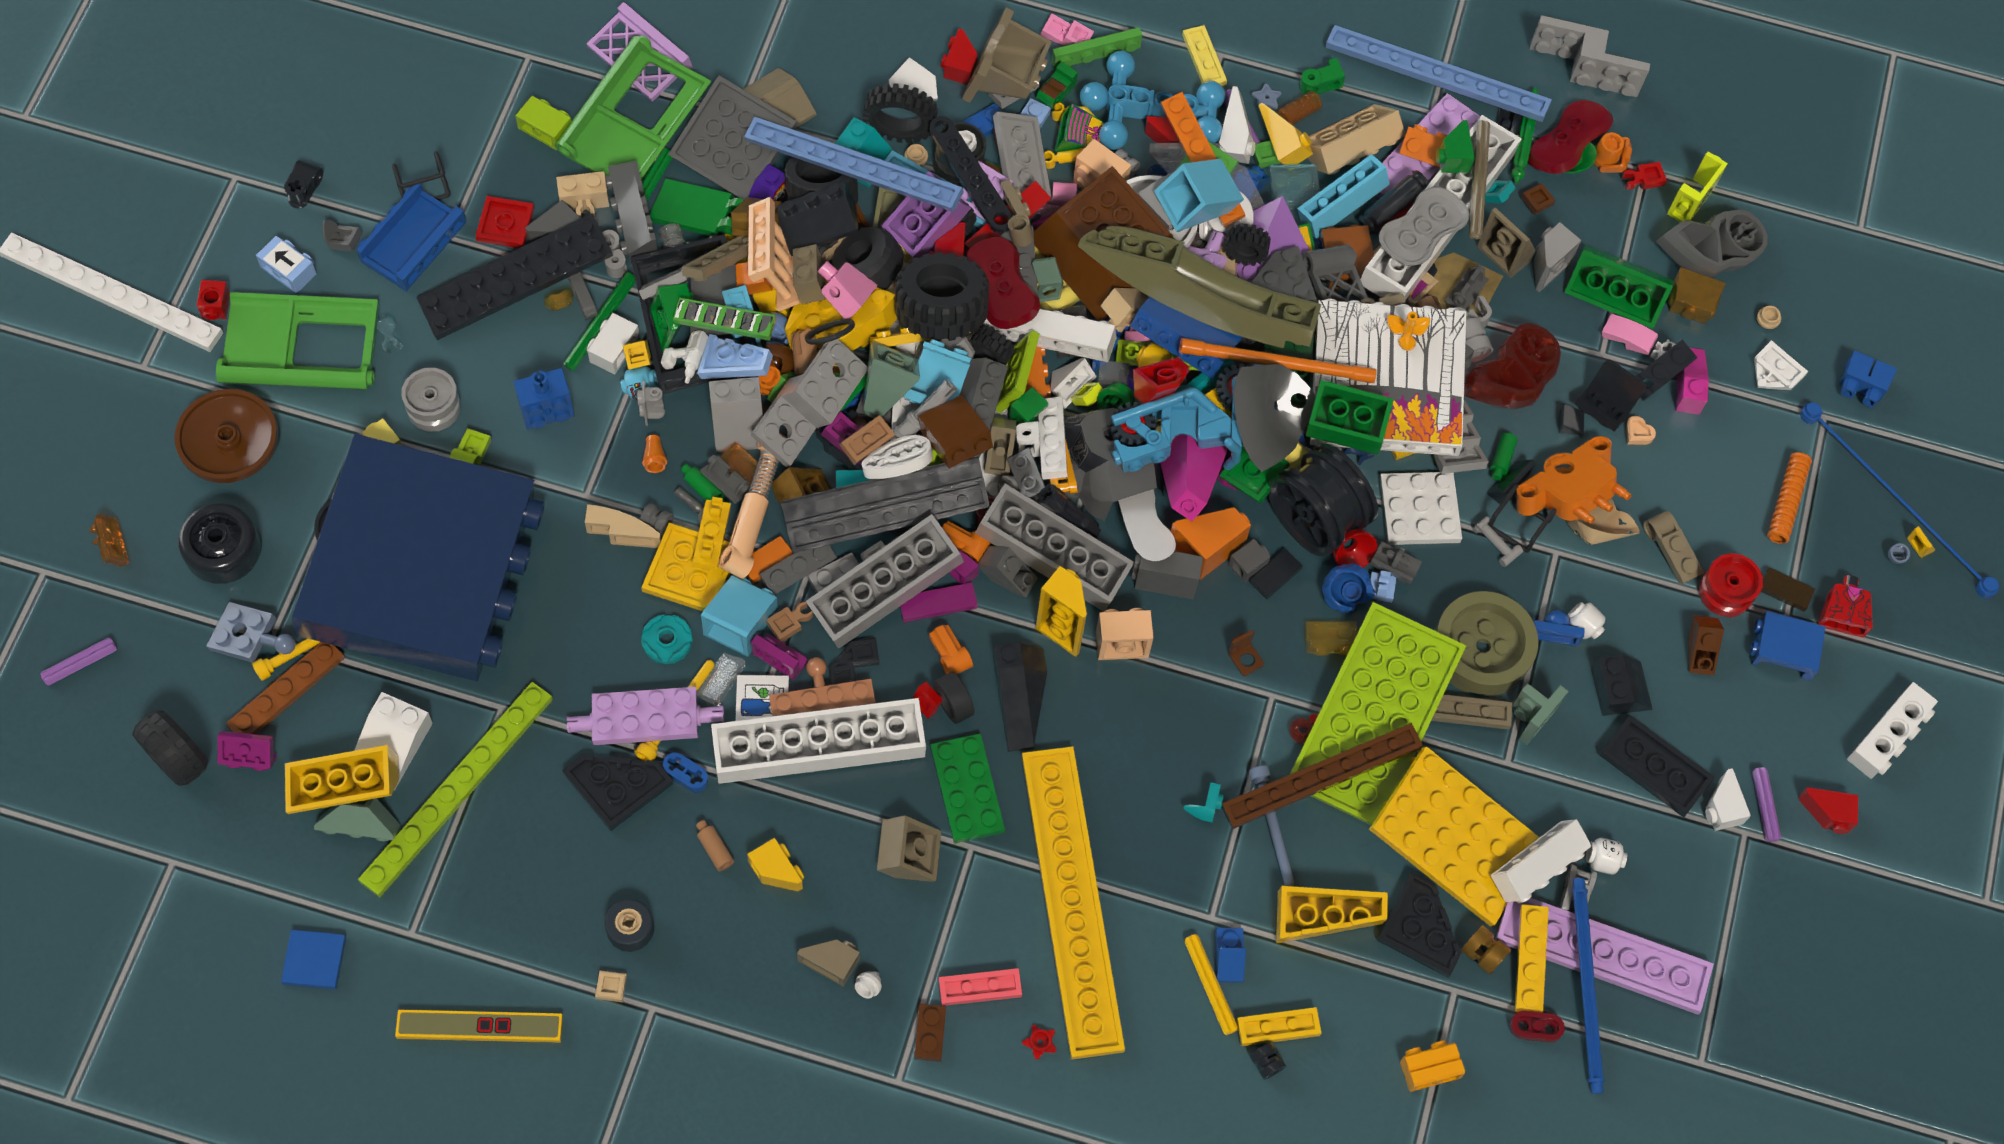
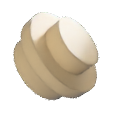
[904,144,928,166]
[1757,306,1781,329]

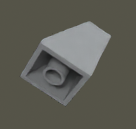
[709,377,763,453]

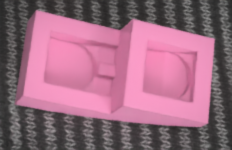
[1040,13,1094,46]
[1602,314,1658,355]

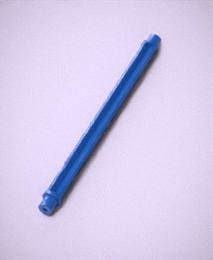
[1572,878,1605,1094]

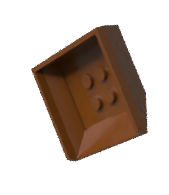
[1033,166,1175,321]

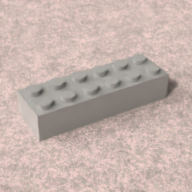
[975,484,1134,612]
[806,514,964,649]

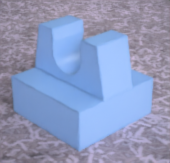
[1370,570,1396,603]

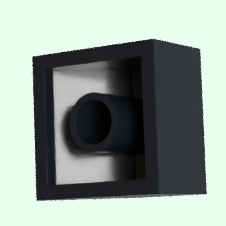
[1591,655,1653,716]

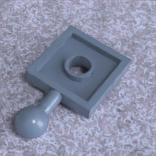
[206,602,296,663]

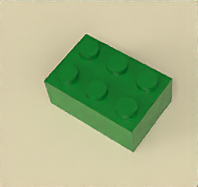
[1306,380,1394,455]

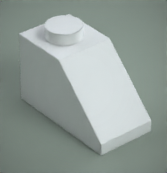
[1705,768,1751,831]

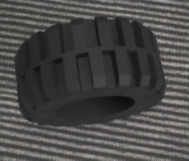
[895,252,989,341]

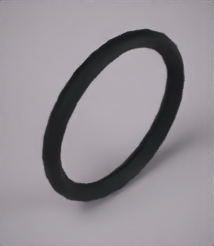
[805,319,855,345]

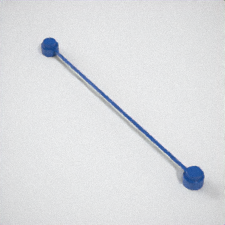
[1800,402,1999,599]

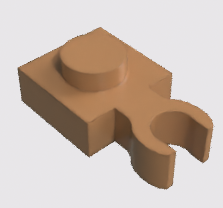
[766,602,813,642]

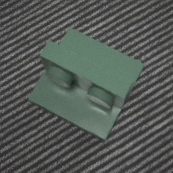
[1512,684,1569,745]

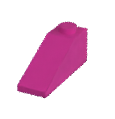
[1675,348,1709,415]

